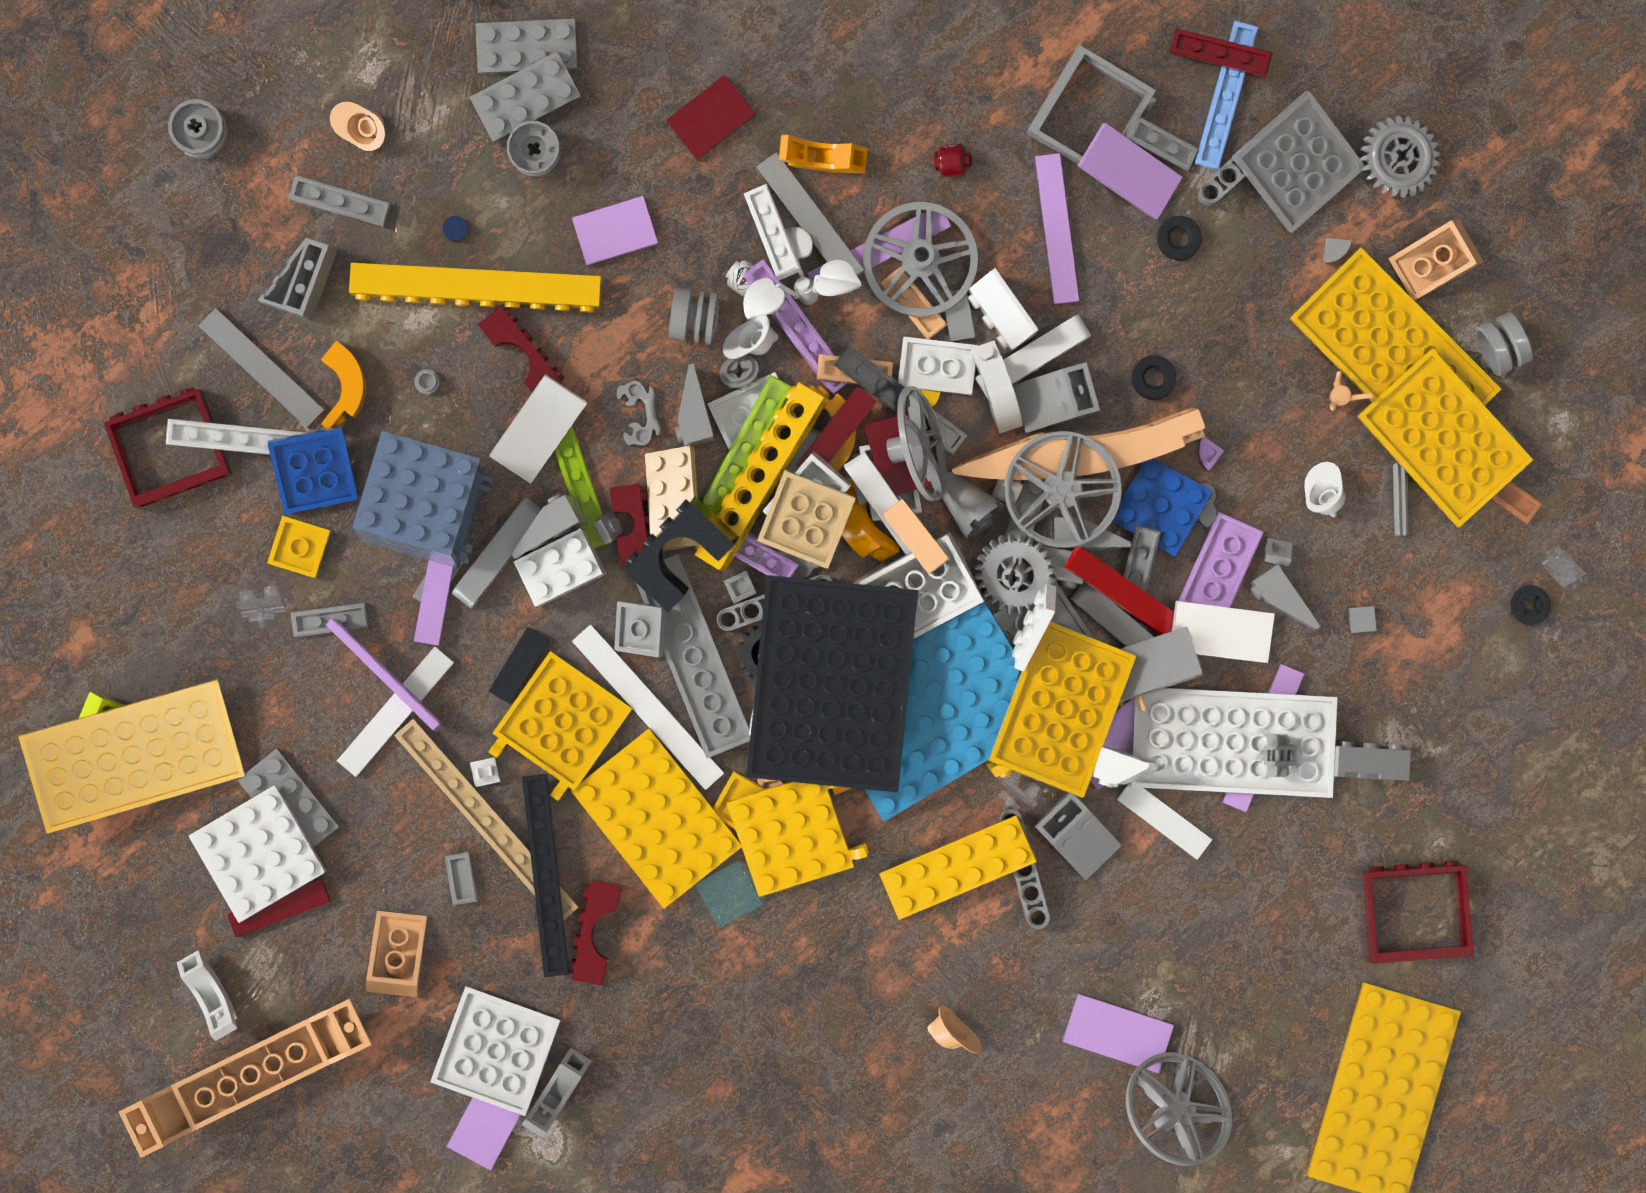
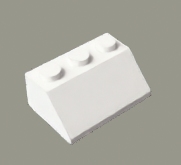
[968,268,1038,352]

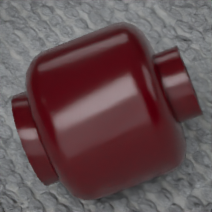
[934,144,972,177]

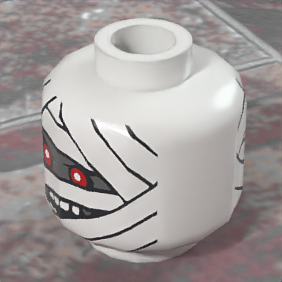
[725,260,754,297]

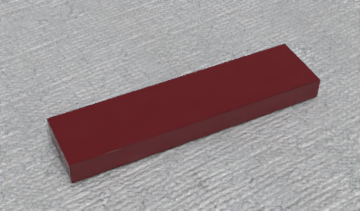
[1169,28,1273,78]
[795,386,877,467]
[227,878,331,937]

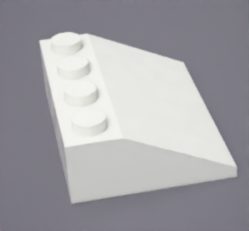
[859,532,984,638]

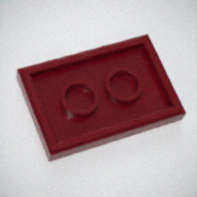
[666,75,755,160]
[864,413,932,495]

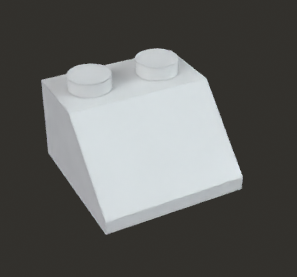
[1093,747,1159,788]

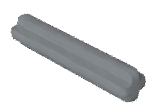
[1393,462,1409,536]

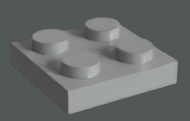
[614,600,666,658]

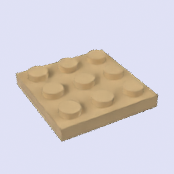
[757,469,856,569]

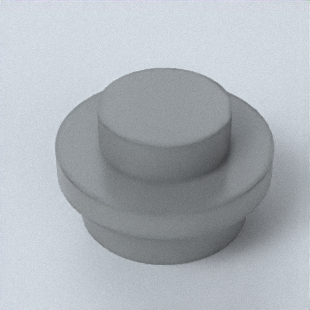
[414,369,440,394]

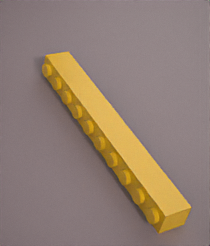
[349,263,602,313]

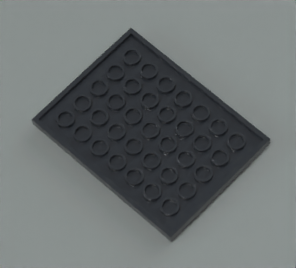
[746,575,918,793]

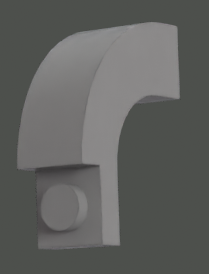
[522,1048,592,1138]

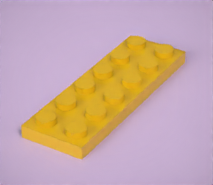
[879,815,1037,920]

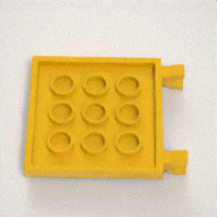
[488,651,632,801]
[727,782,869,897]

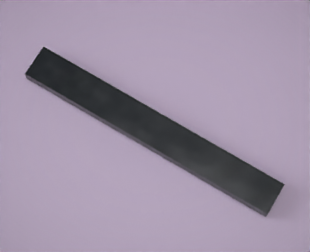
[522,773,570,977]

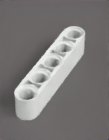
[975,314,1092,399]

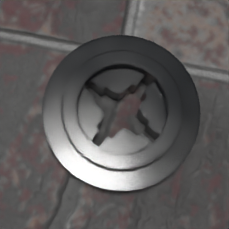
[1510,585,1551,625]

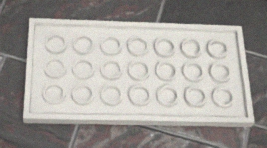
[1130,688,1337,798]

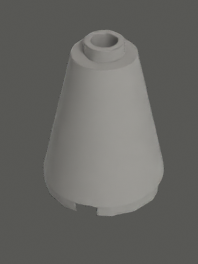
[942,471,1004,540]

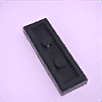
[489,627,549,704]

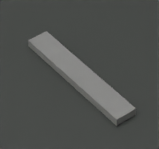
[756,152,864,277]
[199,308,325,428]

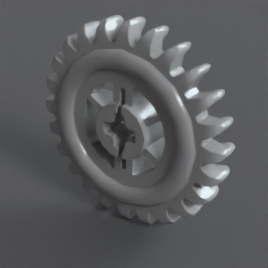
[1360,115,1441,198]
[975,533,1057,615]

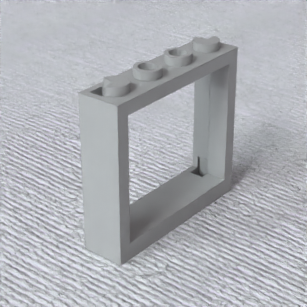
[1026,45,1156,164]

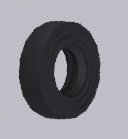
[1157,215,1202,261]
[1132,355,1176,400]

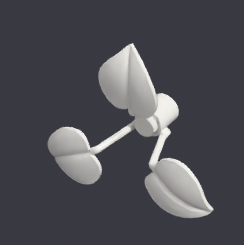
[743,227,862,319]

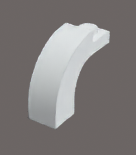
[971,341,1023,434]
[177,950,237,1041]

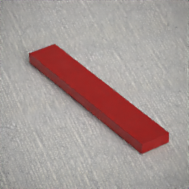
[1064,546,1174,635]

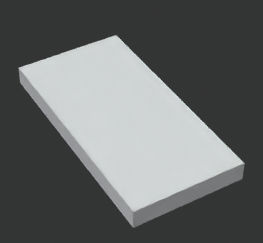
[489,374,587,484]
[1172,601,1275,663]

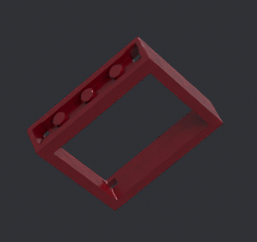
[103,387,232,509]
[1362,860,1474,964]

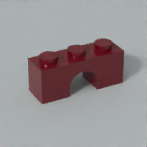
[610,483,650,563]

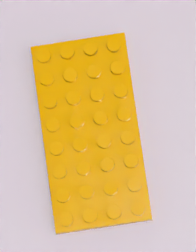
[1289,248,1501,406]
[18,679,245,834]
[1307,982,1461,1193]

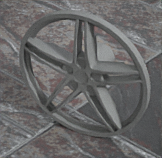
[863,202,978,317]
[886,386,947,502]
[1005,431,1121,548]
[1126,1052,1232,1166]

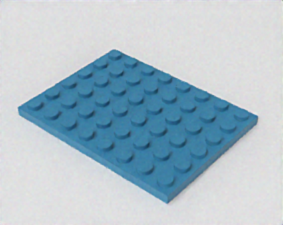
[864,597,1022,821]

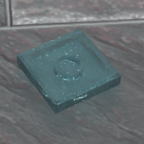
[695,860,763,929]

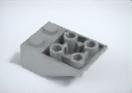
[1012,362,1100,433]
[1034,793,1122,880]

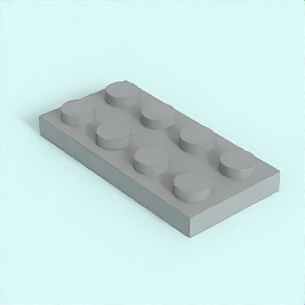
[476,19,578,74]
[469,51,581,142]
[238,749,340,848]

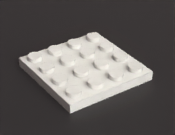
[189,785,327,923]
[430,986,561,1116]

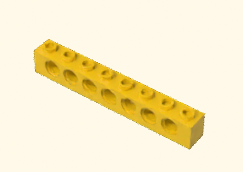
[695,382,828,572]

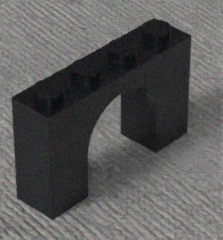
[624,496,739,612]

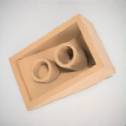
[1388,219,1484,301]
[366,911,427,997]

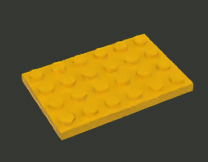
[1357,348,1533,528]
[988,621,1136,798]
[571,728,742,909]

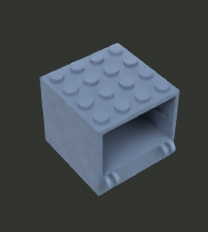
[352,431,493,569]

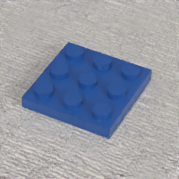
[267,426,359,515]
[1112,458,1213,557]

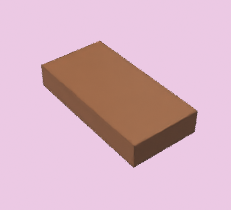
[1491,481,1542,525]

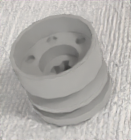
[507,121,561,177]
[669,287,720,345]

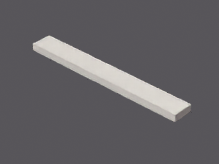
[572,624,724,790]

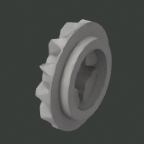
[720,355,760,391]

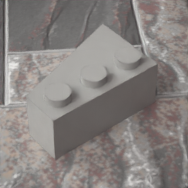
[258,238,337,321]
[1334,741,1411,781]

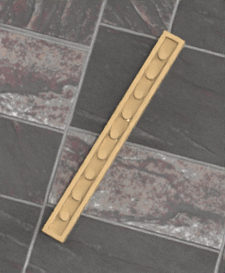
[394,719,579,920]

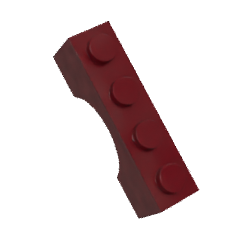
[477,306,565,392]
[569,879,622,986]

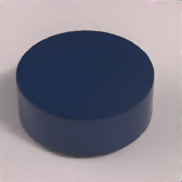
[443,216,469,242]

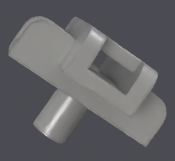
[1260,734,1298,777]

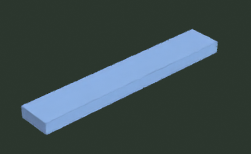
[1194,21,1259,171]

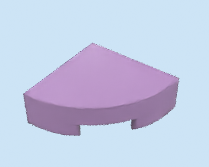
[1198,437,1224,471]

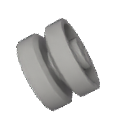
[168,99,229,159]
[1475,312,1533,376]

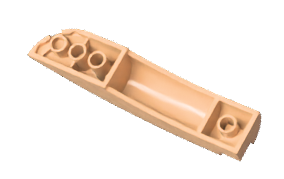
[952,407,1205,480]

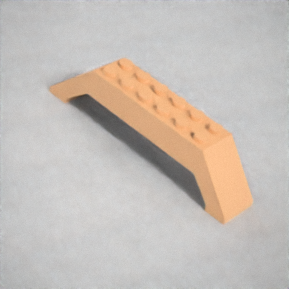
[119,999,372,1158]

